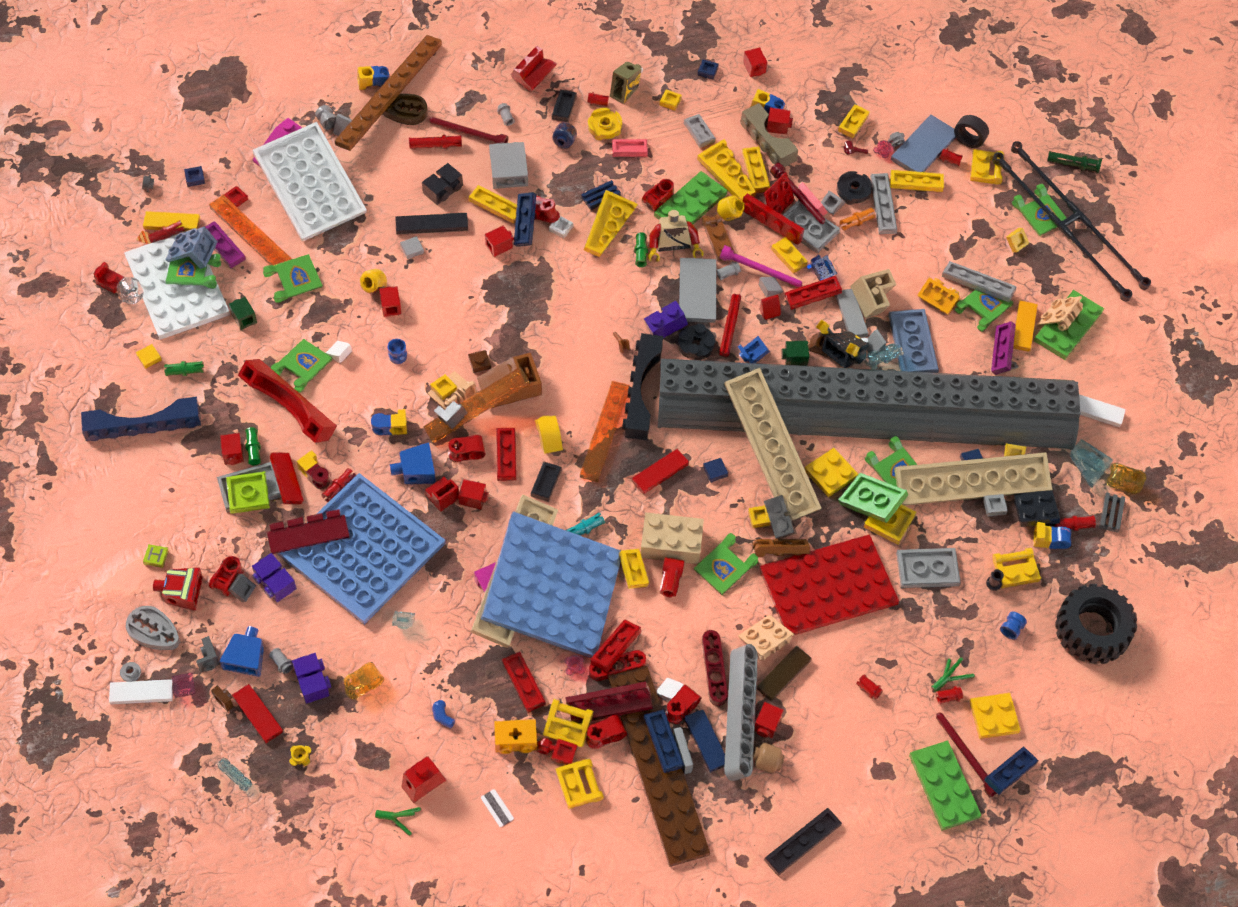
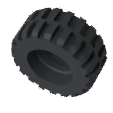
[1055,584,1137,664]

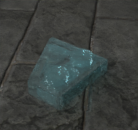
[864,343,904,370]
[1070,439,1113,488]

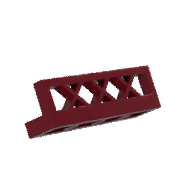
[565,682,653,723]

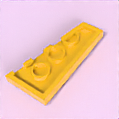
[697,139,756,200]
[583,190,638,257]

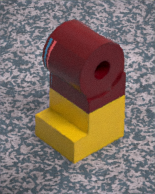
[296,450,330,489]

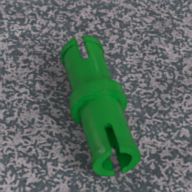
[634,232,648,268]
[164,361,204,376]
[245,427,261,466]

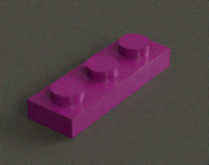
[205,221,246,269]
[991,321,1016,375]

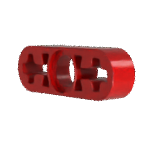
[589,650,646,681]

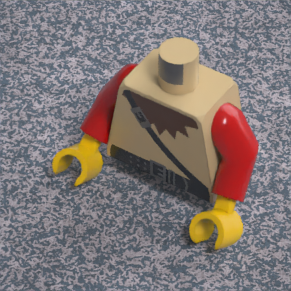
[647,210,704,262]

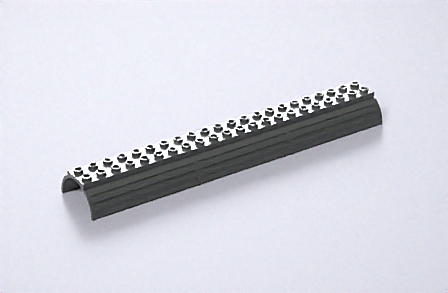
[658,358,1081,450]

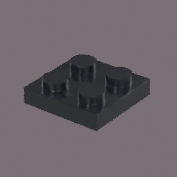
[1013,490,1060,527]

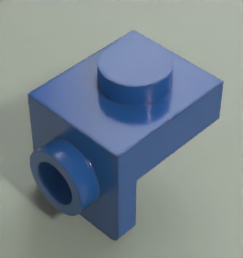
[738,336,770,363]

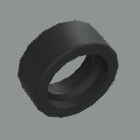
[954,115,989,148]

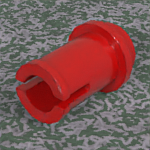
[587,91,609,107]
[939,148,963,166]
[856,674,883,700]
[936,686,963,704]

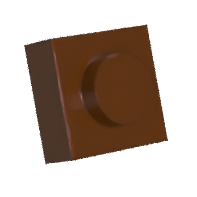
[468,350,491,373]
[211,685,234,712]

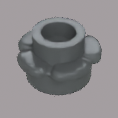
[142,174,154,192]

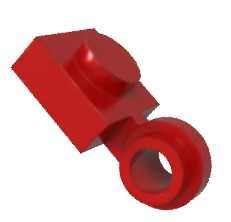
[537,738,578,765]

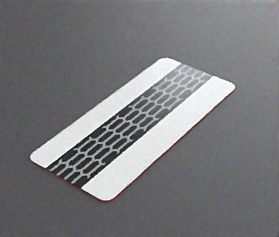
[481,789,514,827]

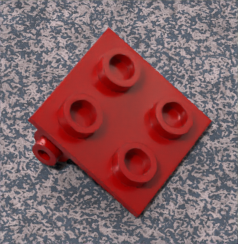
[764,172,795,214]

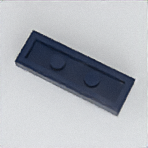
[513,192,537,247]
[644,709,684,773]
[684,709,725,773]
[984,746,1039,795]

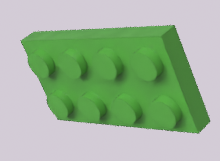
[654,171,728,224]
[1034,290,1105,360]
[909,740,981,831]

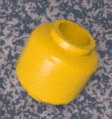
[717,196,744,221]
[360,269,387,294]

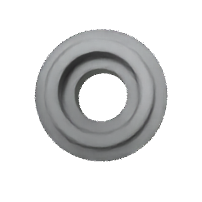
[888,132,905,147]
[120,662,141,682]

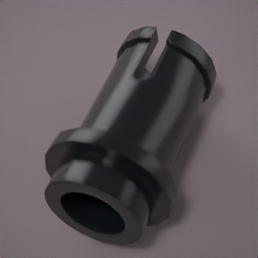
[986,569,1004,591]

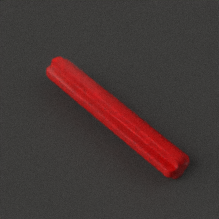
[719,293,741,357]

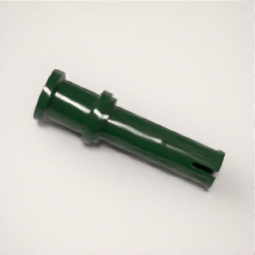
[1047,151,1102,174]

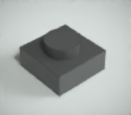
[228,574,256,602]

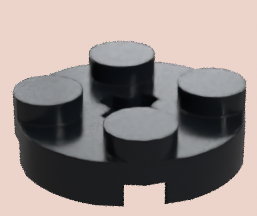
[836,171,872,205]
[678,324,715,360]

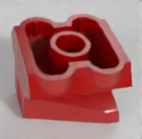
[510,46,557,93]

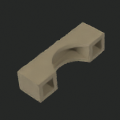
[740,103,798,167]

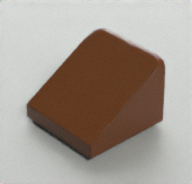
[808,332,828,357]

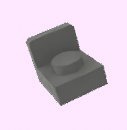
[196,636,220,672]

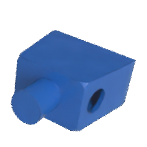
[390,443,436,484]
[220,626,264,677]

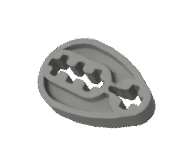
[126,606,180,650]

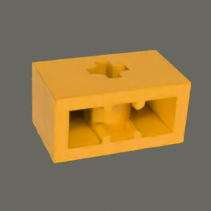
[494,719,537,754]

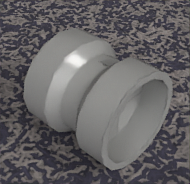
[315,105,336,130]

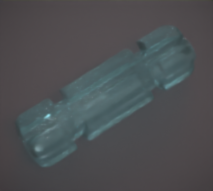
[217,758,252,791]

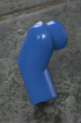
[432,700,455,729]

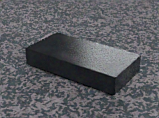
[552,89,577,122]
[531,461,562,502]

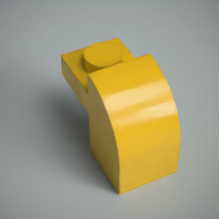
[535,416,563,454]

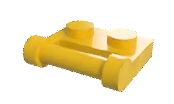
[970,149,1005,185]
[992,548,1041,588]
[543,699,593,747]
[555,759,604,809]

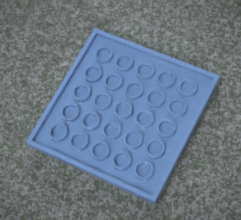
[277,473,446,625]
[481,512,621,658]

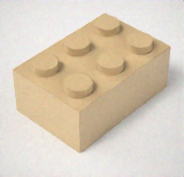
[641,512,704,564]

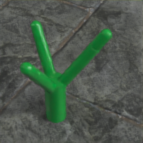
[931,657,975,692]
[375,807,421,836]

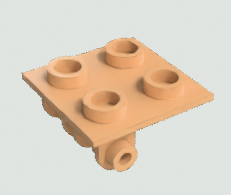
[1037,296,1083,331]
[427,371,481,409]
[738,615,794,661]

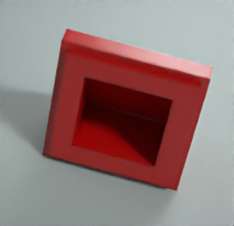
[759,295,781,320]

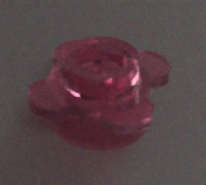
[873,140,894,158]
[564,655,585,676]

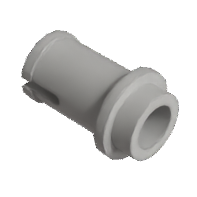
[497,103,515,126]
[716,261,741,280]
[269,648,293,674]

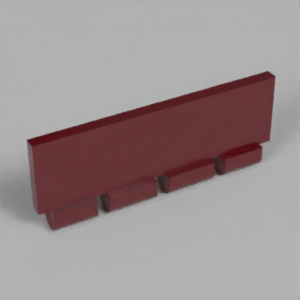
[267,509,350,554]

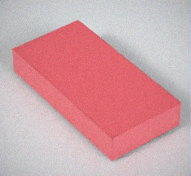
[612,139,648,157]
[798,182,828,216]

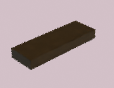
[757,646,812,702]

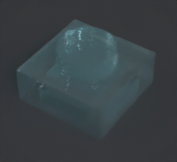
[392,611,415,629]

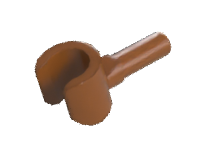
[613,331,630,353]

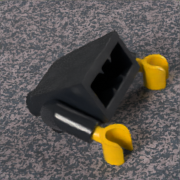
[816,319,869,368]

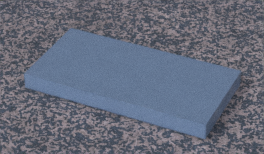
[891,114,956,172]
[888,309,939,373]

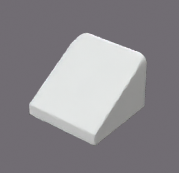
[326,340,352,363]
[656,677,684,702]

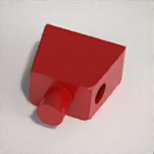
[401,756,446,803]

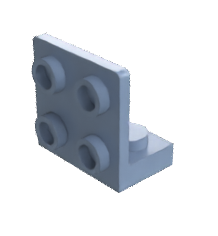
[165,226,218,269]

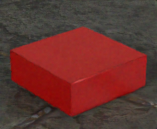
[223,185,249,209]

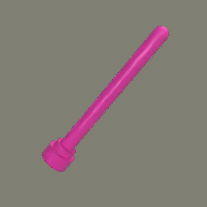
[719,245,802,287]

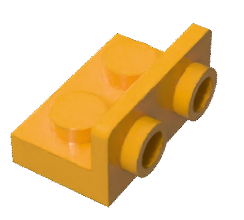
[917,277,961,315]

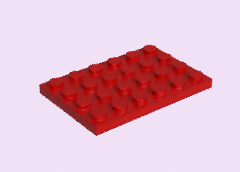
[759,534,899,636]

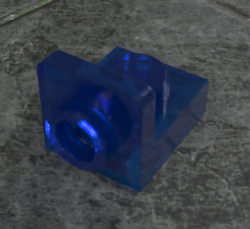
[807,255,838,281]

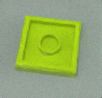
[226,471,270,514]

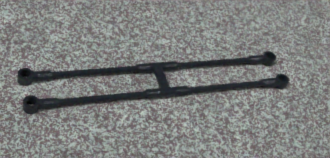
[992,141,1151,302]

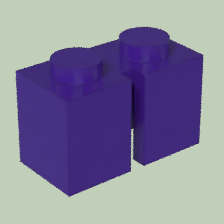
[644,301,688,338]
[252,553,297,603]
[292,653,331,704]

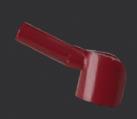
[843,141,868,155]

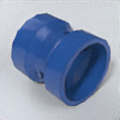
[387,338,407,364]
[1000,611,1027,640]

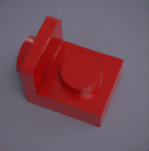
[93,262,126,294]

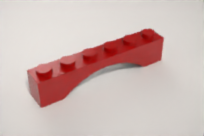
[238,359,337,443]

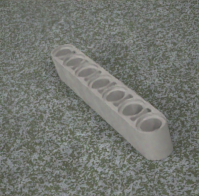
[724,644,758,781]

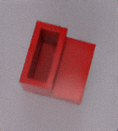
[425,477,459,512]

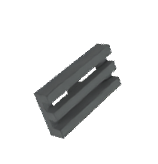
[1099,492,1125,533]

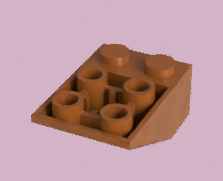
[477,353,542,409]

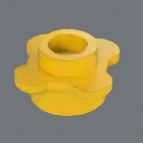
[289,745,311,766]

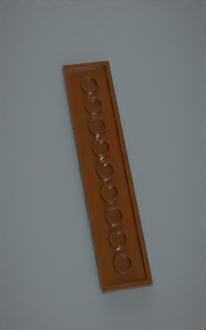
[608,665,710,867]

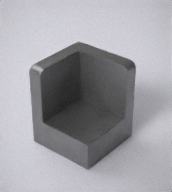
[434,401,467,429]

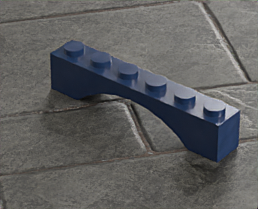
[81,396,201,441]

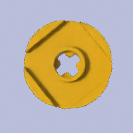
[588,108,622,140]

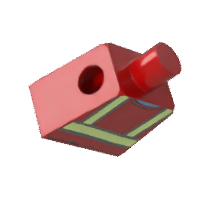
[153,568,203,611]

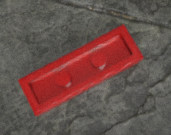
[785,276,842,310]
[496,428,517,481]
[632,448,689,495]
[269,452,304,504]
[590,619,642,672]
[502,651,546,713]
[232,684,283,744]

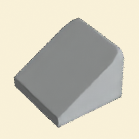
[334,114,352,136]
[821,191,845,215]
[758,277,783,298]
[866,329,886,357]

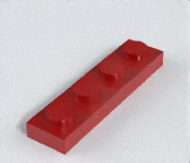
[742,193,805,245]

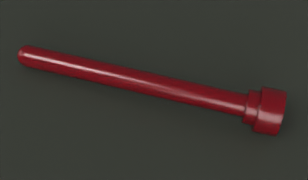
[429,117,509,144]
[770,163,825,224]
[936,712,997,798]

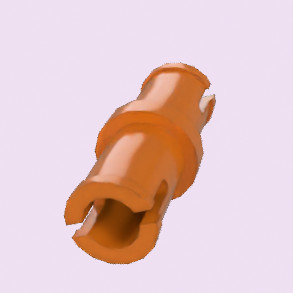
[840,208,876,231]

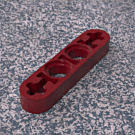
[702,630,728,706]

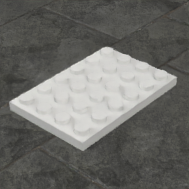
[253,122,367,242]
[124,230,230,340]

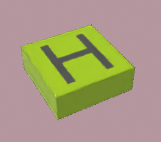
[143,544,169,568]

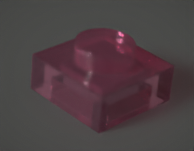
[172,673,196,698]

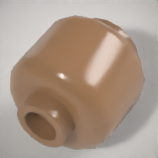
[753,743,784,773]

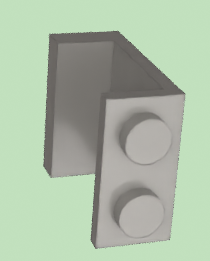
[489,142,528,189]

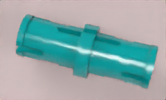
[566,512,605,536]

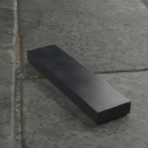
[395,213,468,235]
[764,808,842,876]

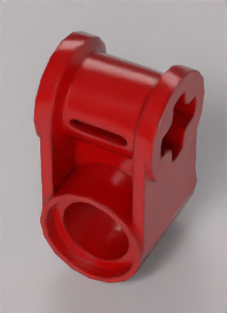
[642,179,674,212]
[534,196,560,223]
[448,435,486,462]
[209,556,244,597]
[665,684,702,724]
[586,715,627,749]

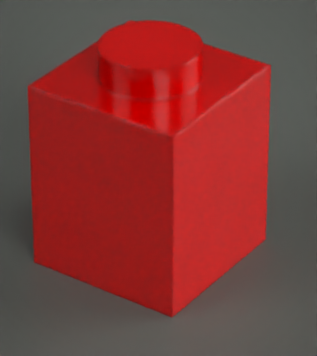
[743,47,768,77]
[767,108,793,135]
[485,225,514,257]
[379,286,402,317]
[220,433,244,465]
[458,479,489,510]
[754,702,784,739]

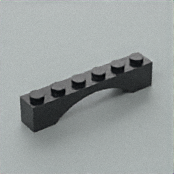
[622,333,663,441]

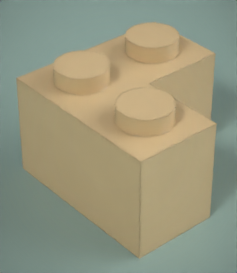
[850,269,897,318]

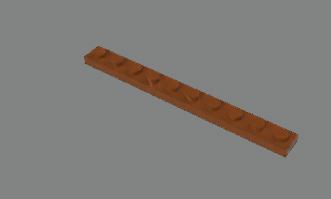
[335,35,442,151]

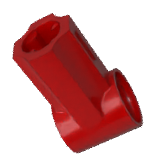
[660,557,685,598]

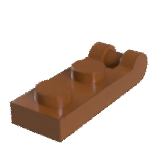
[702,214,735,261]
[752,539,810,558]

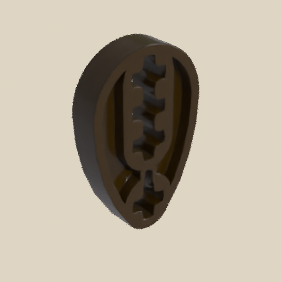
[383,94,428,125]

